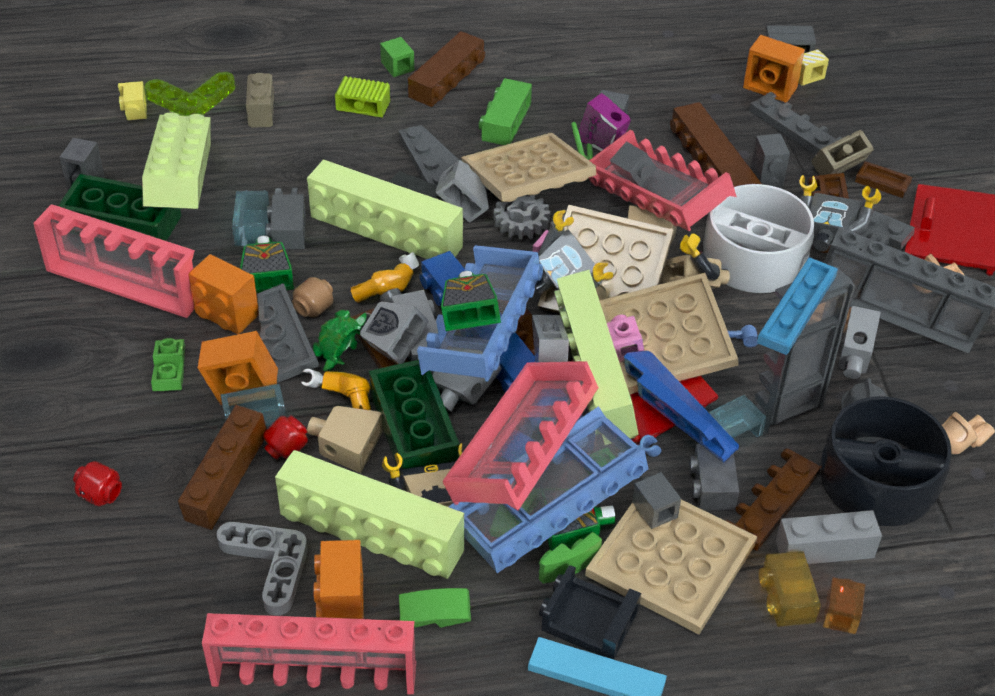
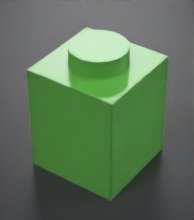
[380,37,414,77]

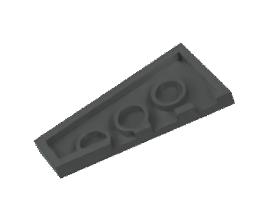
[399,125,459,185]
[258,284,319,383]

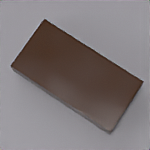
[855,161,912,198]

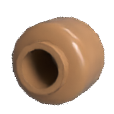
[292,277,333,318]

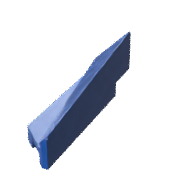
[624,351,739,463]

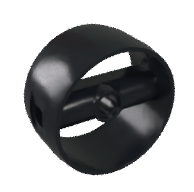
[821,396,951,526]

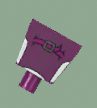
[579,93,631,151]

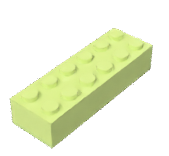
[142,113,211,209]
[307,160,463,259]
[554,270,639,446]
[275,450,464,579]

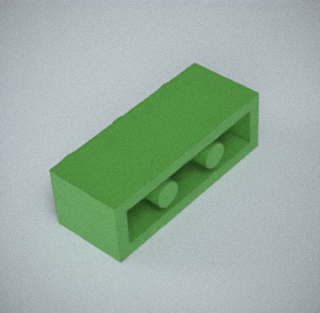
[479,78,532,145]

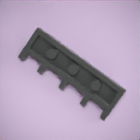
[749,92,842,155]

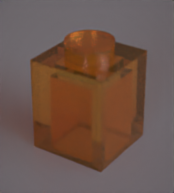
[823,577,865,634]

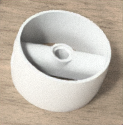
[703,184,814,293]

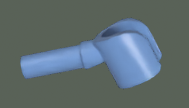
[728,325,758,347]
[618,435,662,457]

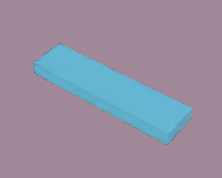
[528,637,667,696]

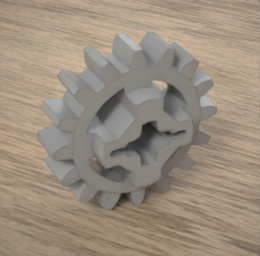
[494,195,550,239]

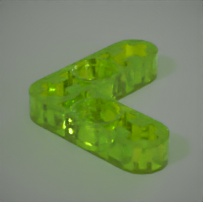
[144,72,235,116]

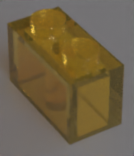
[759,551,821,627]

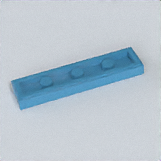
[757,258,838,355]

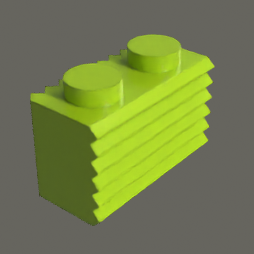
[335,76,390,118]

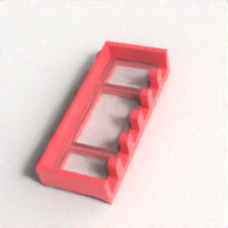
[588,130,737,231]
[33,204,195,318]
[442,361,599,511]
[202,613,416,694]

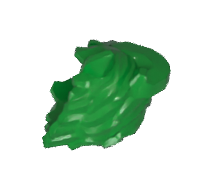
[312,309,367,372]

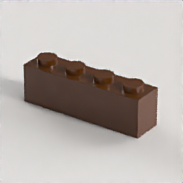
[408,31,485,107]
[178,405,267,530]

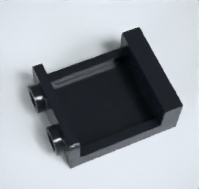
[539,565,642,660]

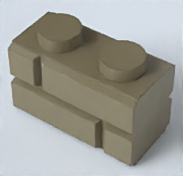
[246,73,274,127]
[811,130,874,175]

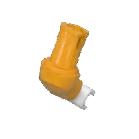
[351,252,419,303]
[301,369,371,411]

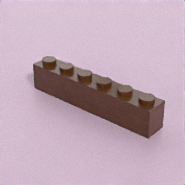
[670,102,763,187]

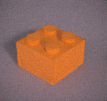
[743,35,805,102]
[188,254,259,334]
[198,331,278,405]
[314,540,364,619]

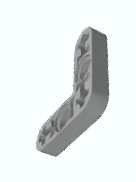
[217,522,308,616]

